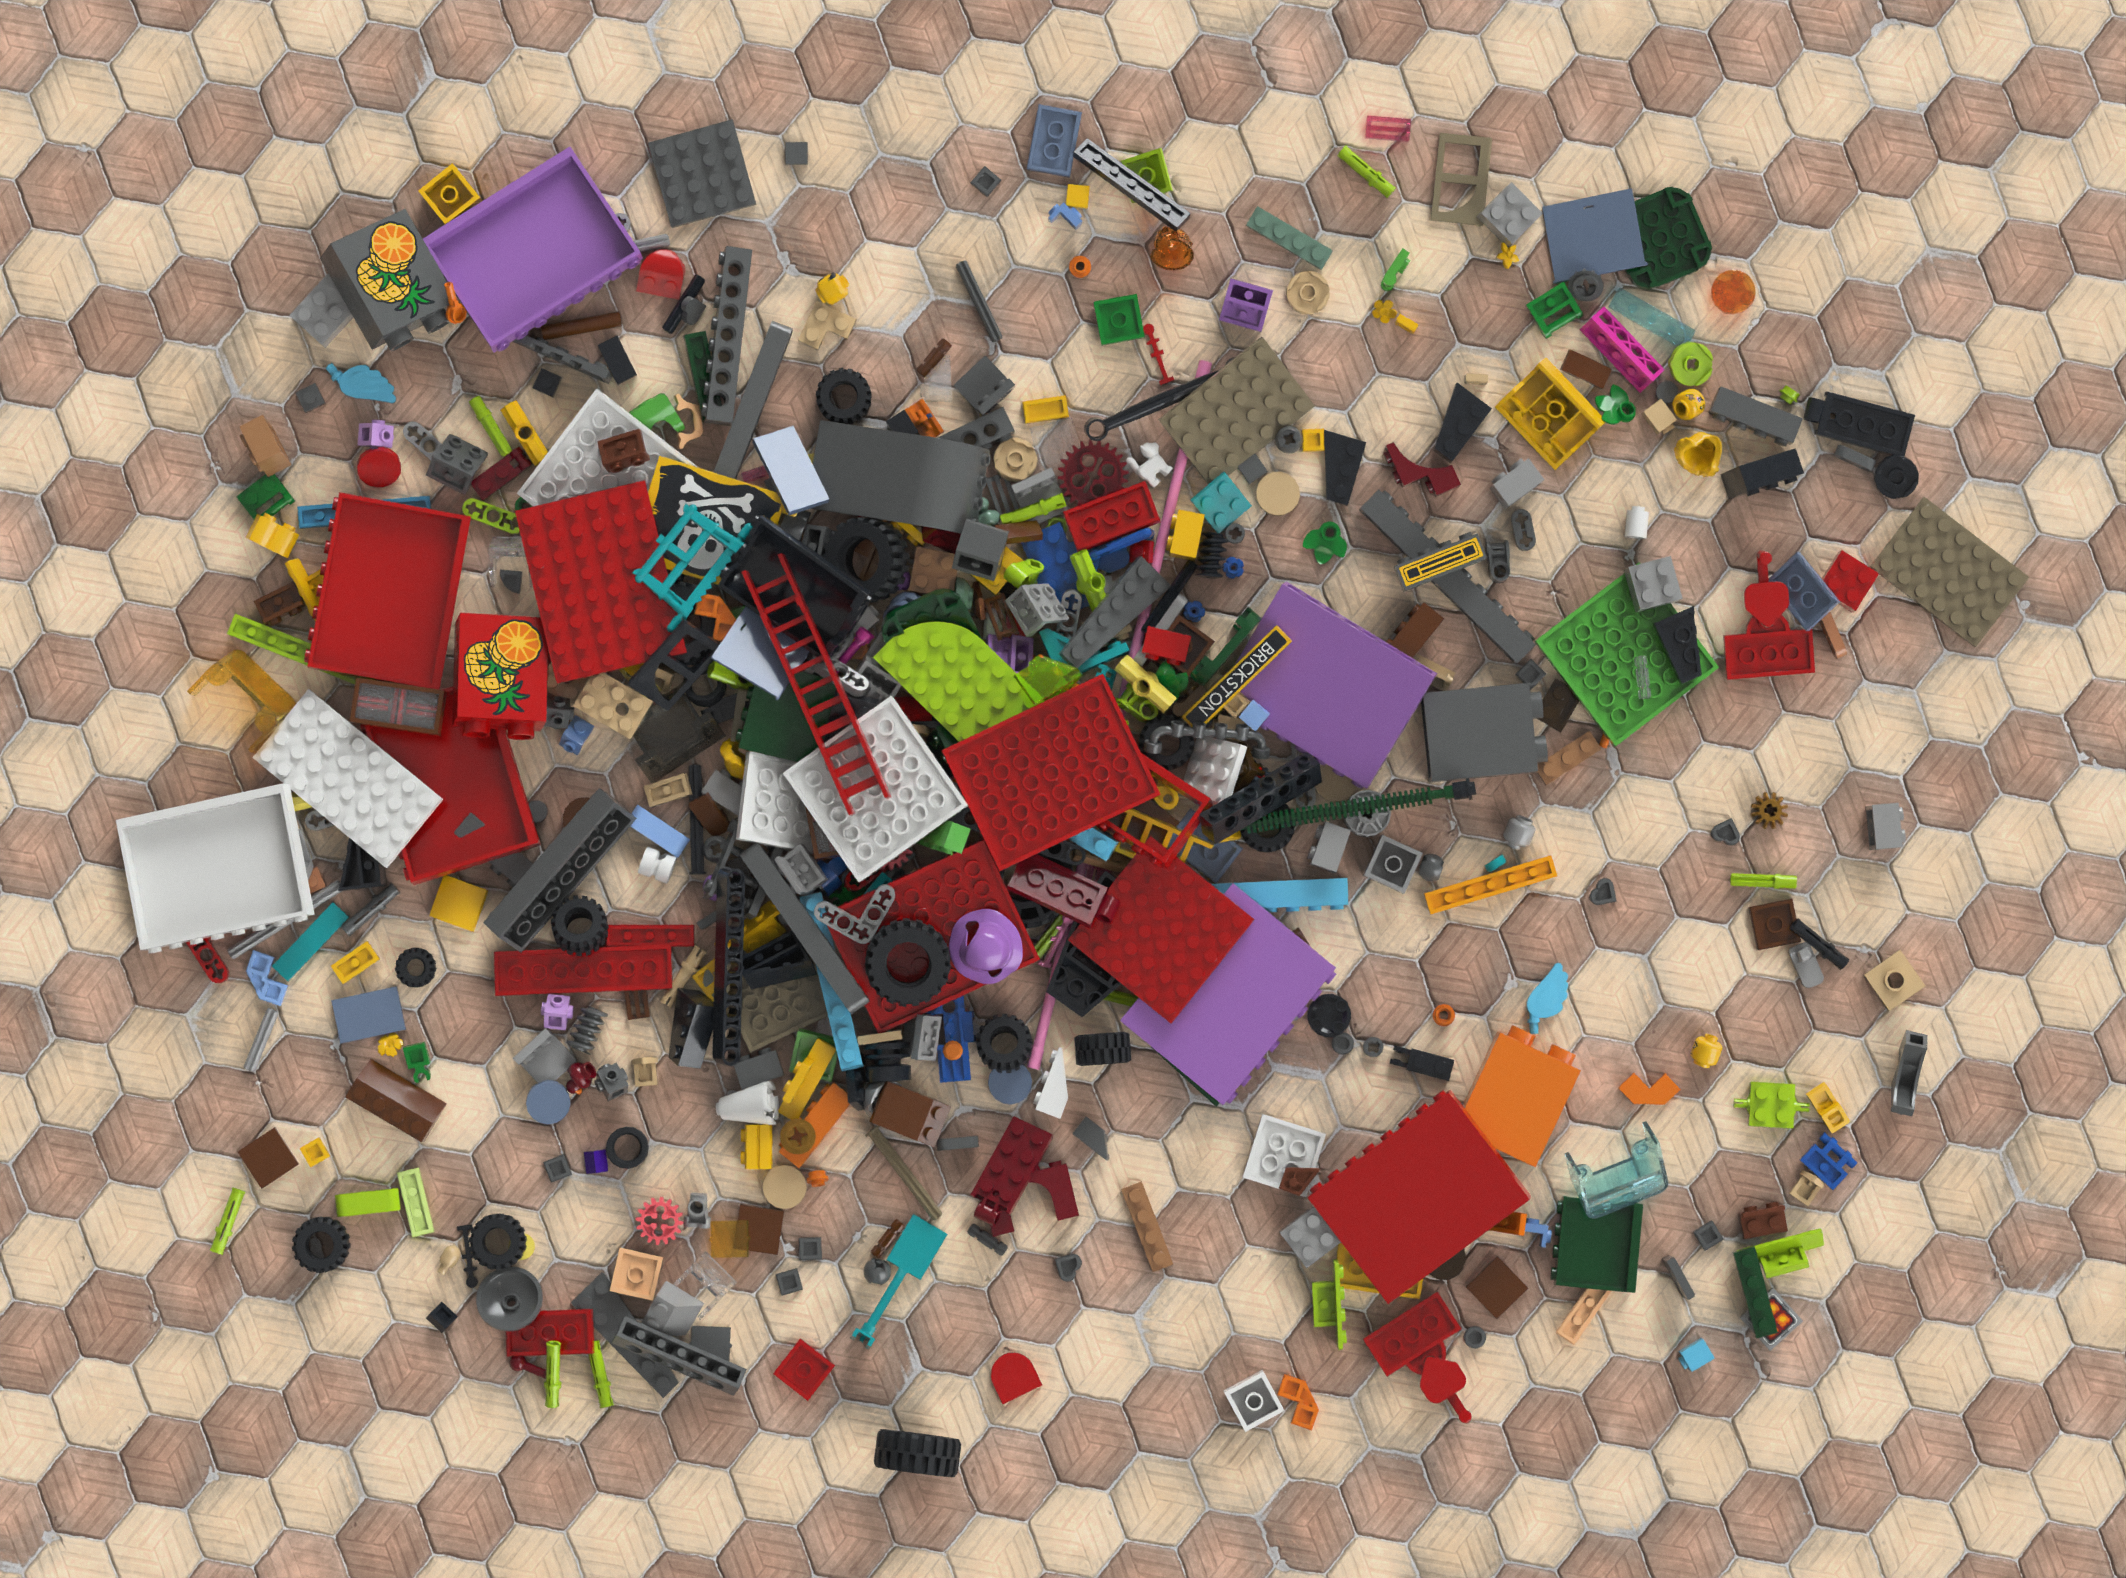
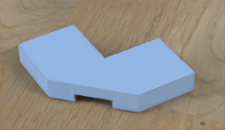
[246,950,288,1006]

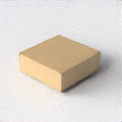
[1464,373,1488,385]

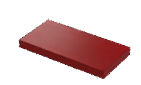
[1063,481,1161,552]
[505,1309,595,1357]

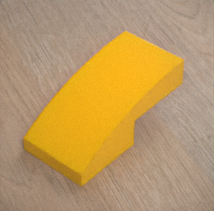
[1806,1082,1850,1134]

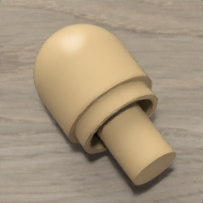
[437,1245,461,1275]

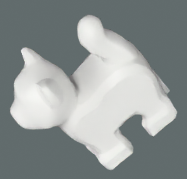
[1126,442,1173,489]

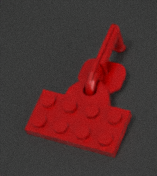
[1723,550,1815,680]
[1363,1291,1472,1424]

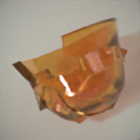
[1150,226,1194,271]

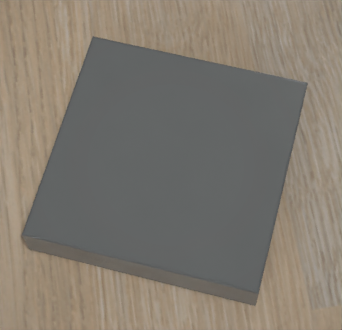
[1662,1255,1695,1300]

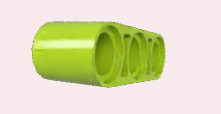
[335,1188,401,1217]

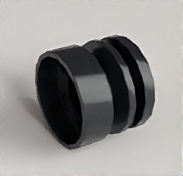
[864,1040,911,1082]

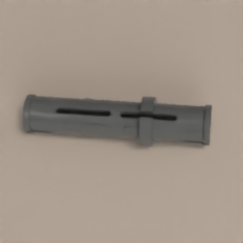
[341,883,400,936]

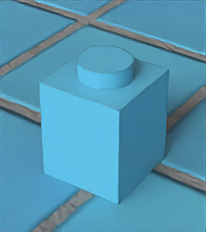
[1678,1338,1715,1372]

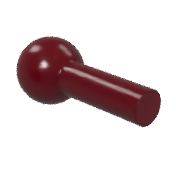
[509,1356,546,1379]

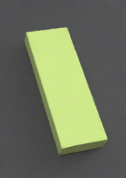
[397,1167,435,1237]

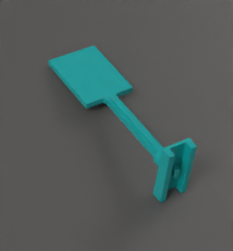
[850,1214,948,1350]

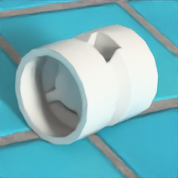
[638,847,677,884]

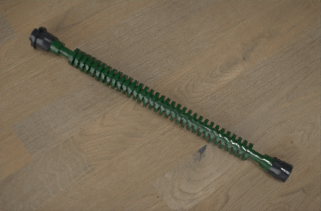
[1208,778,1476,840]

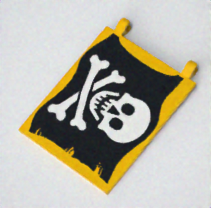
[648,456,798,585]

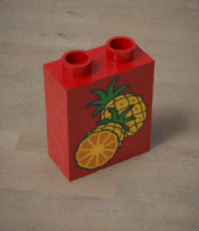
[452,613,548,740]

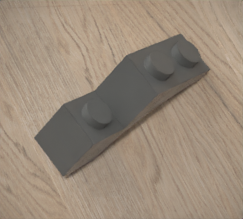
[1891,1030,1928,1116]

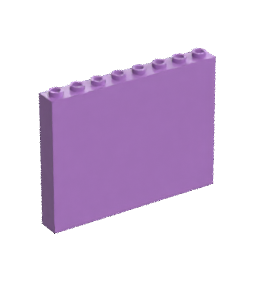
[423,147,643,353]
[1234,581,1437,789]
[1120,883,1336,1105]

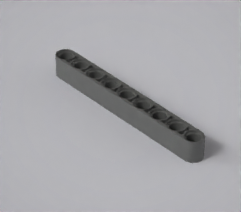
[714,321,793,479]
[739,842,870,1014]

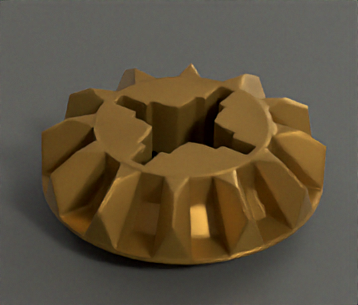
[780,1119,816,1154]

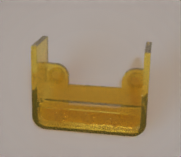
[187,649,297,754]

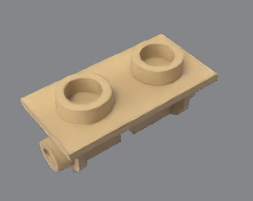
[1413,653,1455,691]

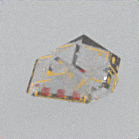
[920,355,952,402]

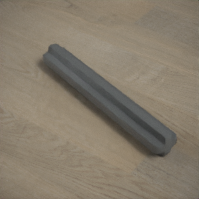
[956,260,1002,342]

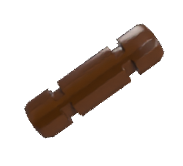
[916,338,952,378]
[871,1219,905,1259]

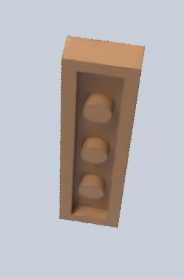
[1121,1181,1173,1272]

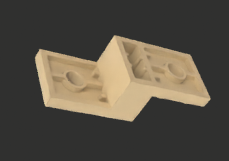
[547,662,653,740]

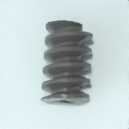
[566,1005,608,1055]

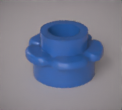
[1223,557,1244,579]
[1183,601,1205,622]

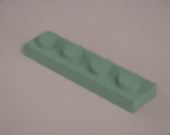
[1246,206,1333,270]

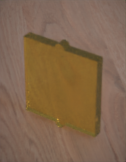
[709,1220,751,1258]

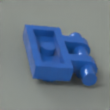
[1800,1132,1858,1190]

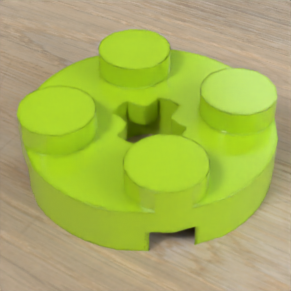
[1668,341,1713,386]

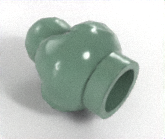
[978,497,1000,527]

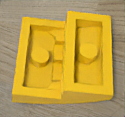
[429,875,489,932]

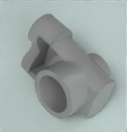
[684,1193,711,1228]

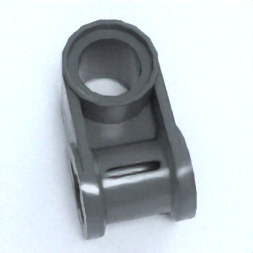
[1485,540,1510,584]

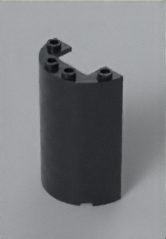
[718,515,873,662]

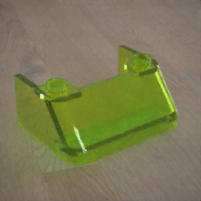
[1013,656,1083,705]

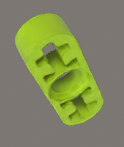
[462,498,520,534]

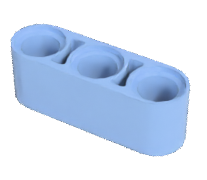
[631,804,690,858]

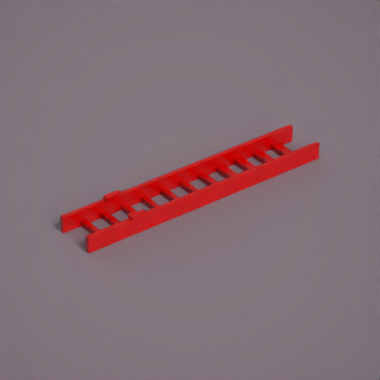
[742,553,892,816]

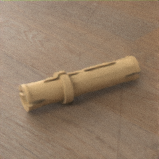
[660,945,707,1008]

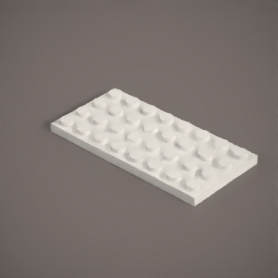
[253,689,443,868]

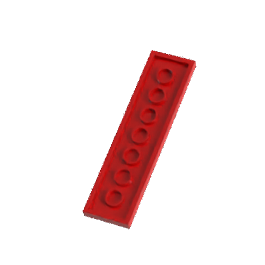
[494,944,673,996]

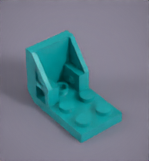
[1039,628,1129,679]

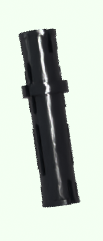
[1789,918,1849,970]

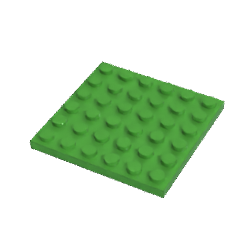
[1534,562,1719,747]

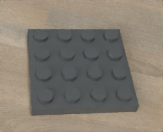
[648,119,757,228]

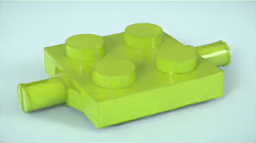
[1733,1081,1810,1129]

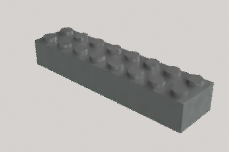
[483,788,637,952]

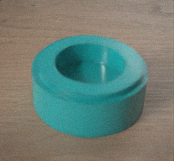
[1484,854,1506,873]

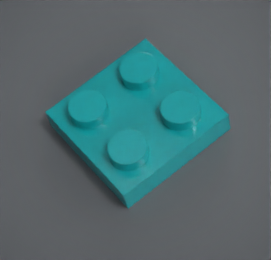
[1190,472,1252,534]

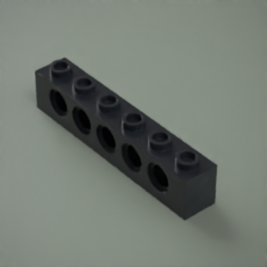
[1199,752,1322,844]

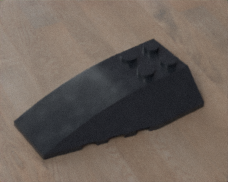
[1046,871,1121,1017]

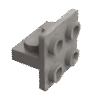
[774,844,828,895]

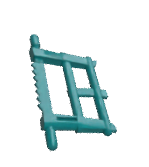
[632,503,753,633]

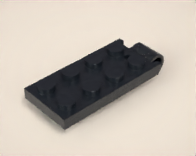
[1803,392,1915,456]

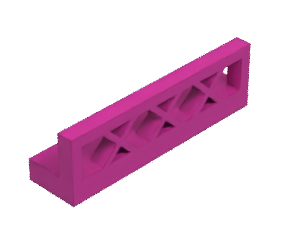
[1579,307,1665,393]

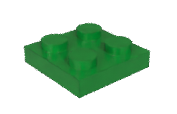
[1093,294,1145,346]

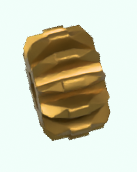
[1750,792,1788,829]

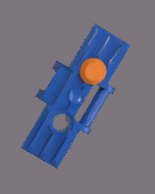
[926,995,977,1083]

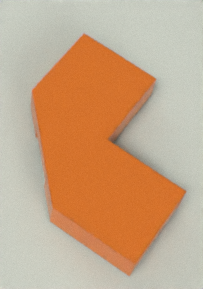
[694,594,736,642]
[1618,1072,1681,1105]
[1277,1374,1319,1431]

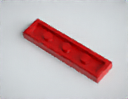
[606,925,695,947]

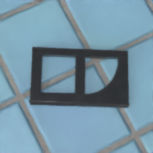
[627,619,720,711]

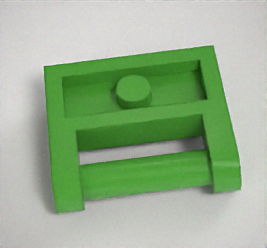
[1381,248,1411,291]

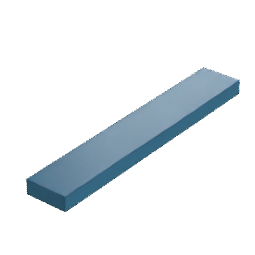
[297,496,431,529]

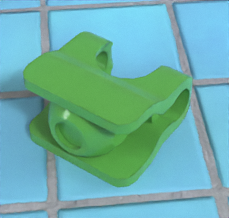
[629,393,685,433]

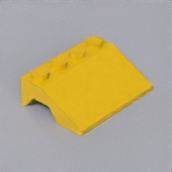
[1495,358,1606,470]

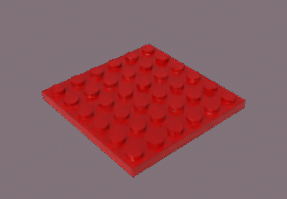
[1068,836,1255,1024]

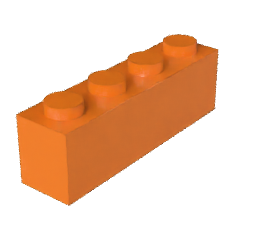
[778,1082,850,1168]

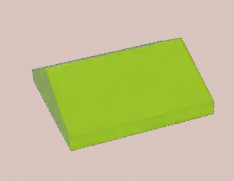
[1121,148,1173,203]

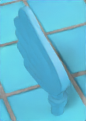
[326,363,396,404]
[1526,963,1568,1034]

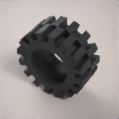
[395,948,437,988]

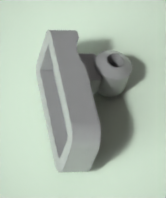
[1788,942,1824,988]

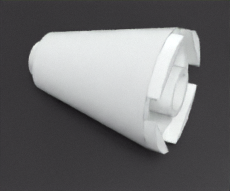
[716,1081,779,1125]

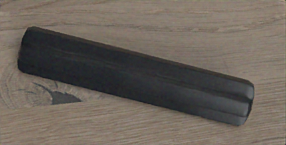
[662,274,705,334]

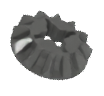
[1568,268,1604,302]

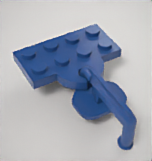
[1021,522,1154,612]

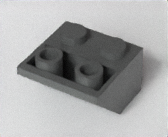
[952,519,1009,581]

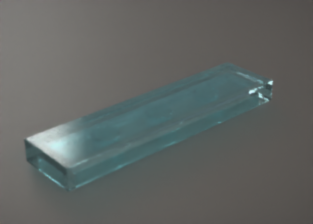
[1608,287,1696,347]

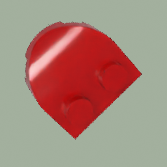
[636,249,685,300]

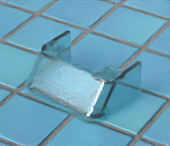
[1564,1121,1668,1219]

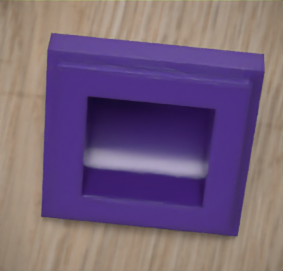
[584,1149,608,1174]

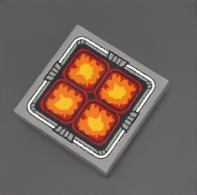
[1740,1288,1803,1351]

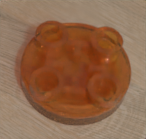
[1711,270,1756,314]

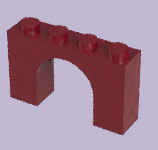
[990,1160,1079,1237]

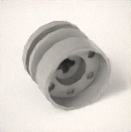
[1343,790,1391,837]

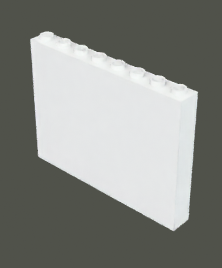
[116,784,315,954]

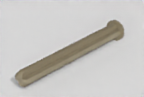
[865,1125,942,1220]

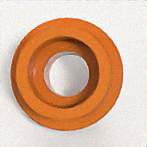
[1069,256,1091,278]
[1433,1004,1455,1026]
[806,1170,829,1187]

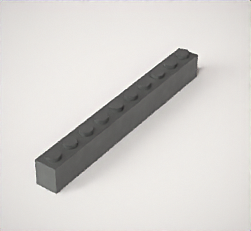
[1359,489,1536,665]

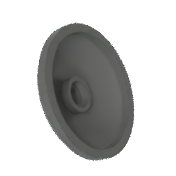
[476,1267,543,1331]

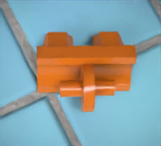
[905,398,944,438]

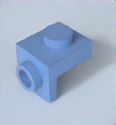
[1048,202,1082,230]
[559,715,594,755]
[1525,1218,1552,1248]

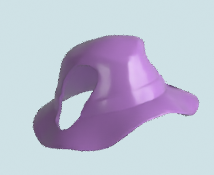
[949,909,1023,984]

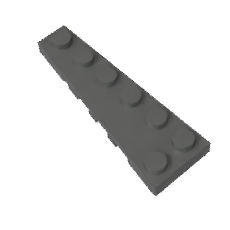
[512,333,612,384]
[1059,556,1171,669]
[571,1272,679,1398]

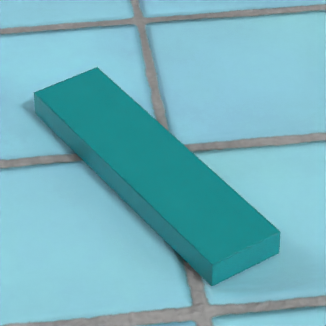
[272,902,350,982]

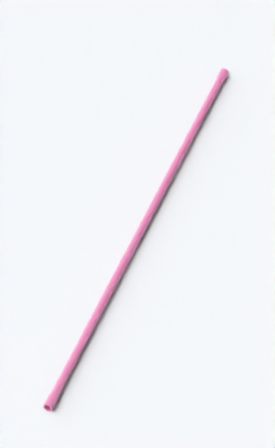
[1027,360,1212,1070]

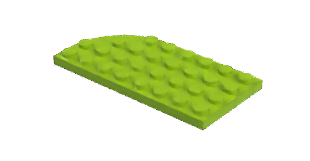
[873,621,1044,742]

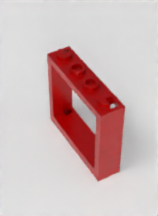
[1096,753,1213,869]

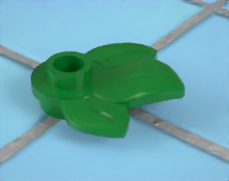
[1595,384,1636,425]
[1303,522,1347,565]
[1146,661,1188,703]

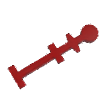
[1143,324,1174,385]

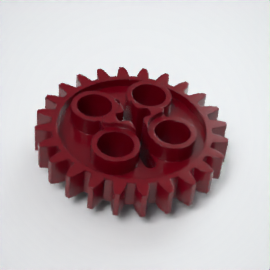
[1057,439,1129,506]

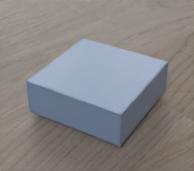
[1239,699,1270,731]

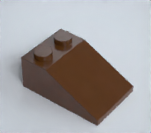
[869,1081,951,1148]

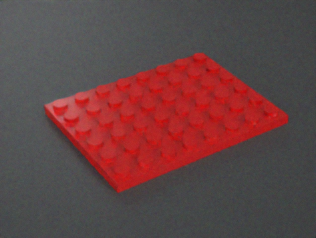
[515,480,687,684]
[942,674,1161,872]
[822,839,1040,1033]

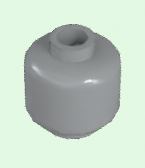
[1503,815,1536,850]

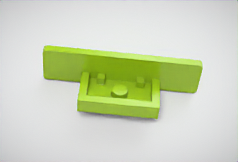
[1737,1228,1824,1279]
[1311,1259,1347,1350]

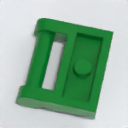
[1525,282,1584,339]
[236,474,295,519]

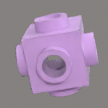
[358,420,394,450]
[541,994,574,1030]

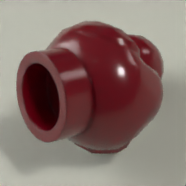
[566,1062,596,1095]

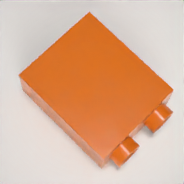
[1463,1025,1581,1167]

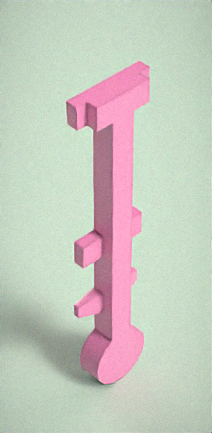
[1037,916,1073,968]

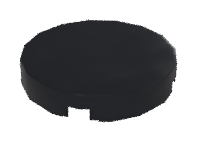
[1874,455,1919,499]

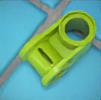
[1004,559,1044,589]
[1116,683,1158,723]

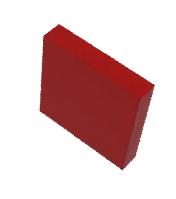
[773,1338,835,1401]

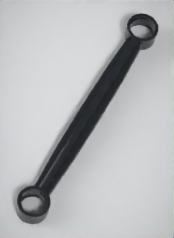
[1084,357,1235,441]

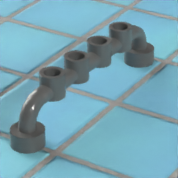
[1144,720,1270,759]

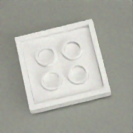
[1179,737,1247,806]
[1243,1114,1326,1197]

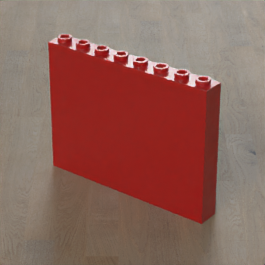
[304,492,471,690]
[360,686,541,885]
[1307,1090,1531,1304]

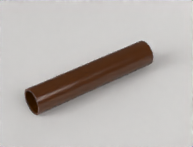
[541,311,622,340]

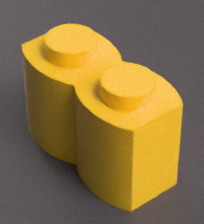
[245,513,299,558]

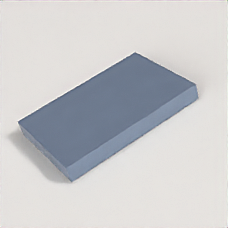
[1027,104,1082,178]
[1769,552,1840,631]
[1168,808,1243,883]
[331,986,406,1044]

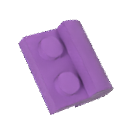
[1219,278,1273,332]
[986,634,1034,683]

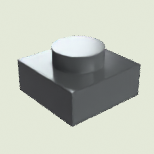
[295,383,326,413]

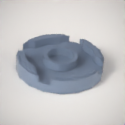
[988,1064,1032,1105]
[526,1080,570,1124]

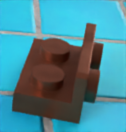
[597,429,650,473]
[1739,1201,1788,1239]

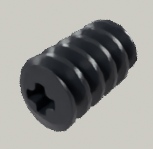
[1195,532,1229,579]

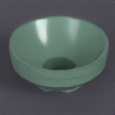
[954,577,973,610]

